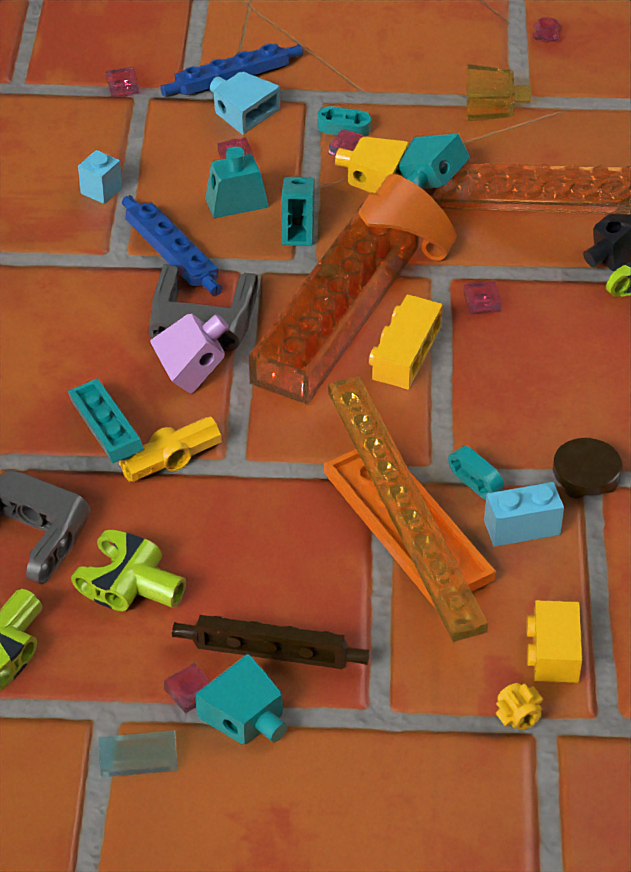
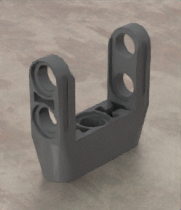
[148,264,258,351]
[0,470,90,585]

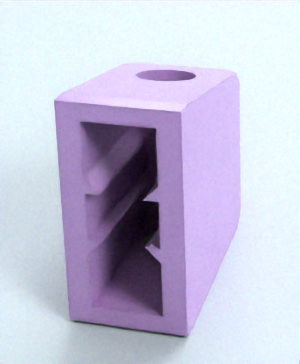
[150,313,229,394]

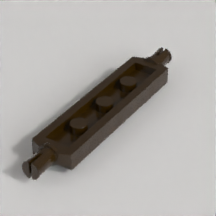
[172,615,370,669]

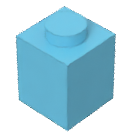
[78,150,122,204]

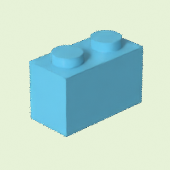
[484,482,564,547]

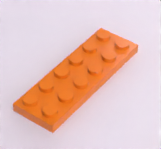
[323,438,496,609]

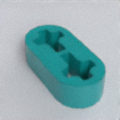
[317,106,371,138]
[448,446,504,500]

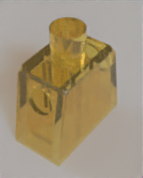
[466,65,531,121]

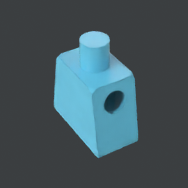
[210,72,280,134]

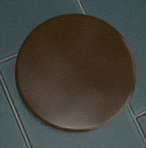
[553,438,622,499]

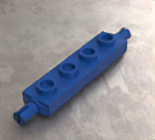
[160,44,303,97]
[122,195,222,296]

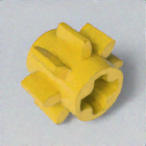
[496,683,544,730]

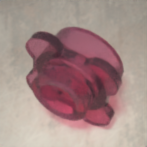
[532,17,561,42]

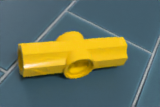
[119,416,222,482]

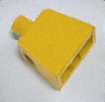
[335,137,409,193]

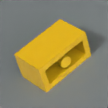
[526,600,582,683]

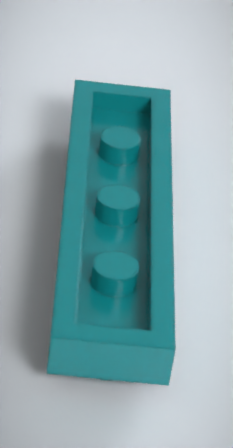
[68,378,144,463]

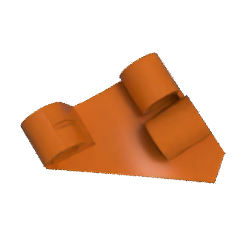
[358,174,457,261]

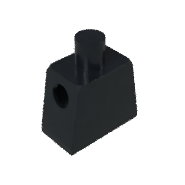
[583,197,631,271]

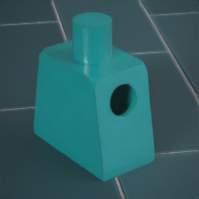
[398,133,470,189]
[205,147,268,219]
[282,177,315,246]
[195,654,288,744]

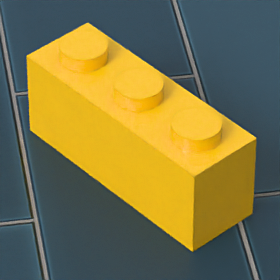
[369,294,443,390]

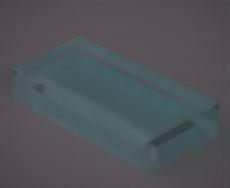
[99,730,178,778]

